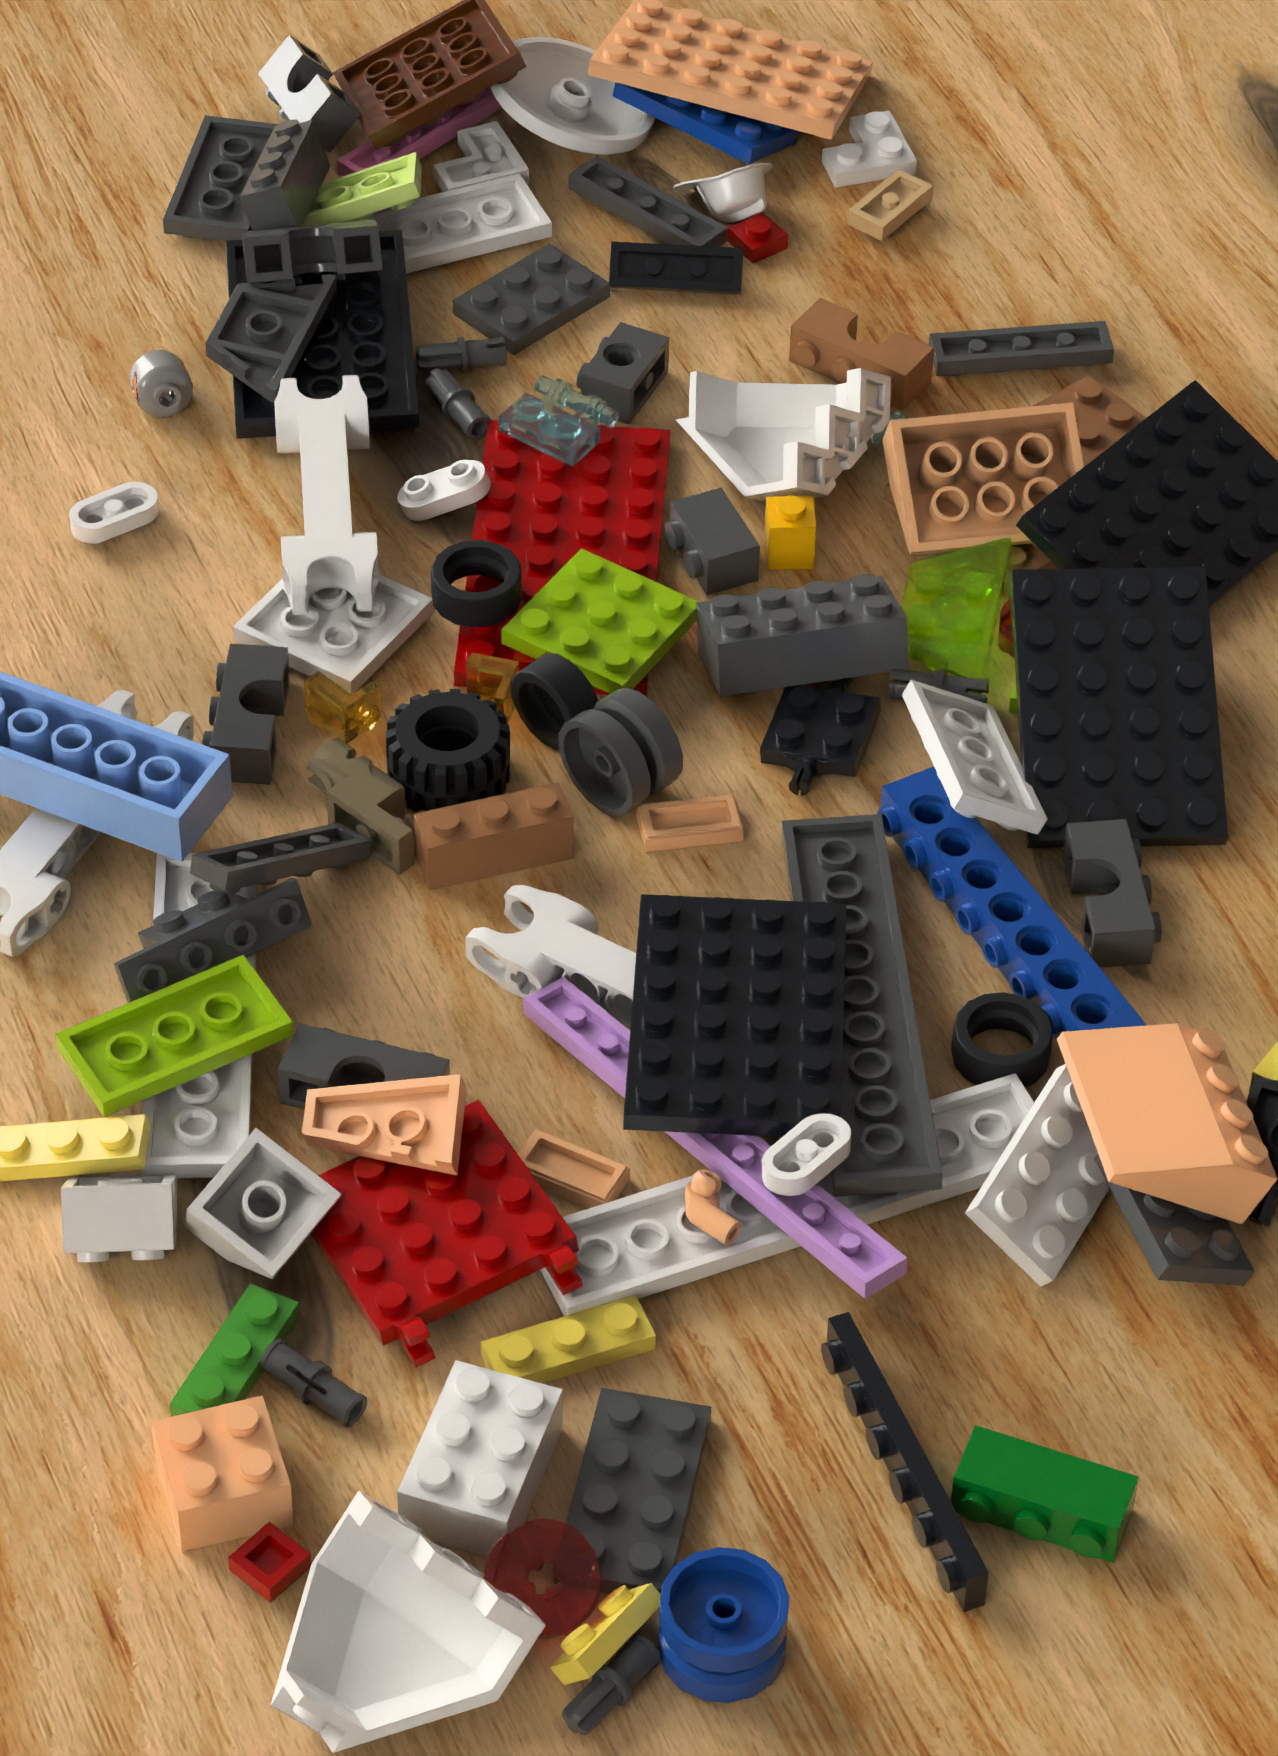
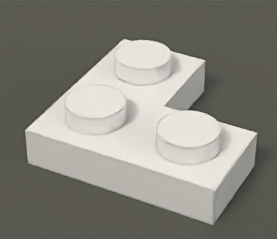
[822,110,917,188]
[433,121,529,192]

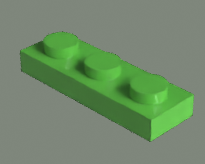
[170,1283,300,1417]

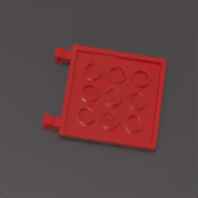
[311,1100,583,1368]

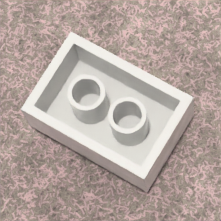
[397,1360,563,1563]

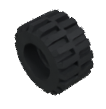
[386,689,510,812]

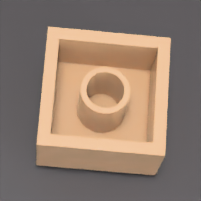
[151,1395,294,1552]

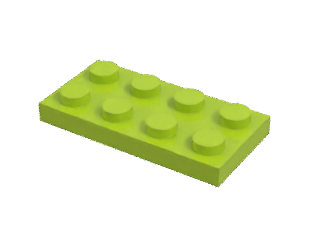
[55,954,294,1117]

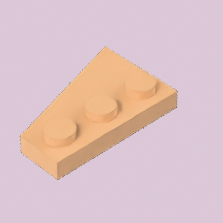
[301,1074,467,1175]

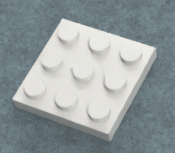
[233,574,434,696]

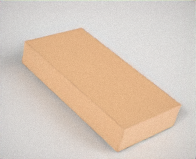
[637,794,744,852]
[518,1129,630,1209]

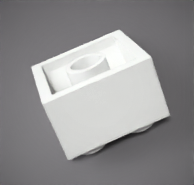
[184,1128,342,1279]
[61,1175,177,1262]

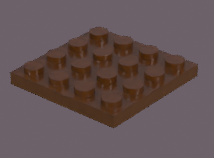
[333,0,527,150]

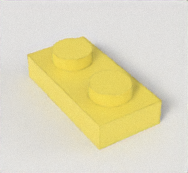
[549,1583,661,1685]

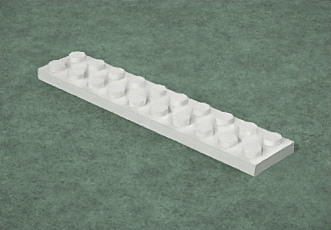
[540,1073,1034,1316]

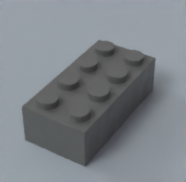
[696,574,908,697]

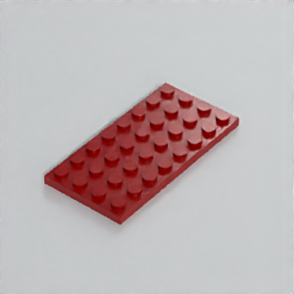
[454,420,671,697]

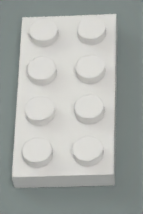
[369,173,552,274]
[902,680,1048,835]
[965,1063,1110,1287]

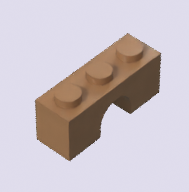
[789,298,934,411]

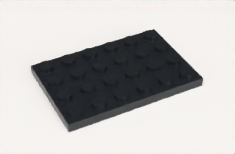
[226,230,419,439]
[1016,380,1278,609]
[1009,567,1228,848]
[623,894,846,1137]

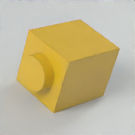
[764,495,816,570]

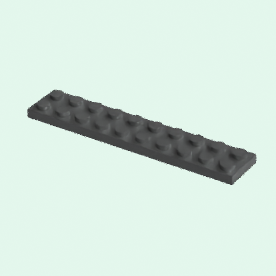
[782,814,942,1197]

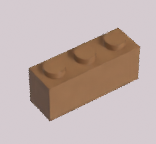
[414,782,574,890]

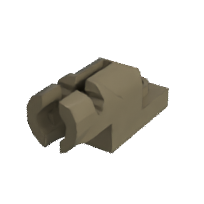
[307,738,414,875]

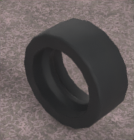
[431,540,522,628]
[510,653,599,750]
[951,992,1053,1088]

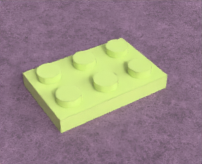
[303,152,422,226]

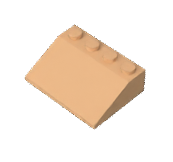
[882,402,1084,556]
[1057,1023,1278,1224]

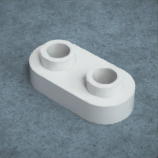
[397,460,491,521]
[69,482,159,544]
[762,1113,851,1196]

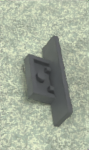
[114,878,311,1003]

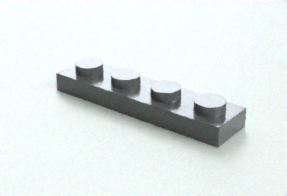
[569,155,728,247]
[929,321,1114,376]
[190,823,373,894]

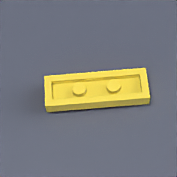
[0,1114,151,1182]
[481,1295,656,1384]

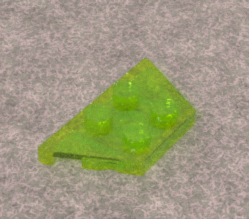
[901,538,1012,694]

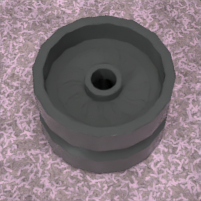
[559,687,683,817]

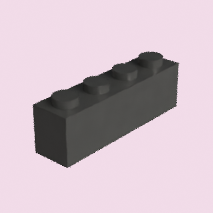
[240,119,330,231]

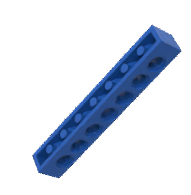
[877,767,1147,1042]

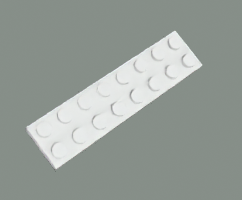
[140,853,259,1178]

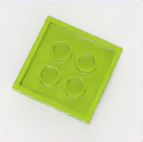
[501,548,700,694]

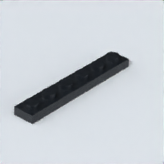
[821,1312,989,1612]

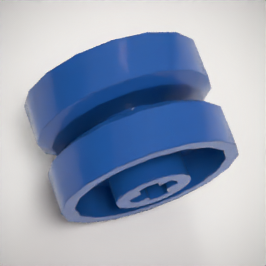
[658,1547,789,1703]

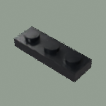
[609,241,743,295]

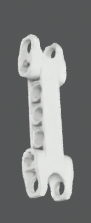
[274,375,379,615]
[0,690,194,957]
[465,885,636,1027]

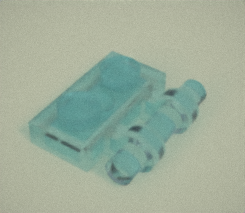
[498,375,619,466]

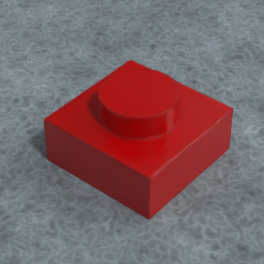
[727,212,788,264]
[228,1521,311,1603]

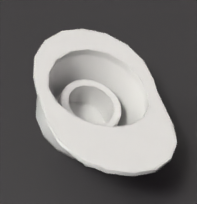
[673,163,773,223]

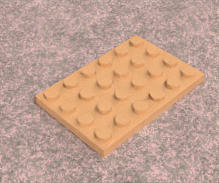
[587,0,873,140]

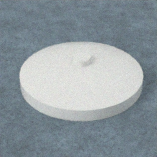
[491,37,655,155]

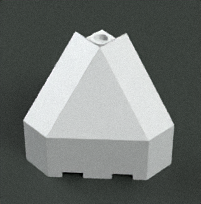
[676,368,891,502]
[271,1490,546,1753]

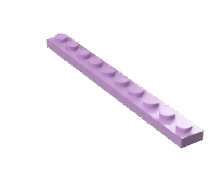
[523,976,907,1299]

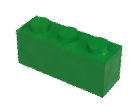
[951,1425,1139,1563]

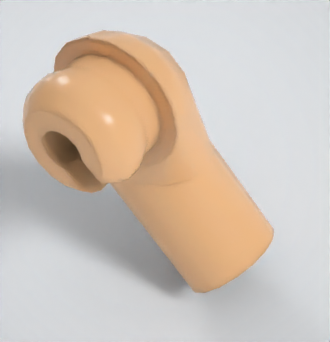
[684,1169,741,1245]

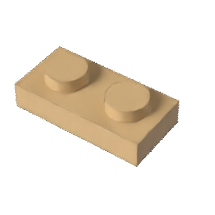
[847,169,933,241]

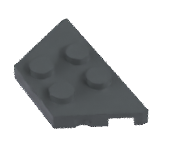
[205,274,337,403]

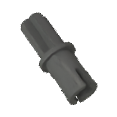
[415,337,507,373]
[426,368,491,440]
[562,1635,662,1736]

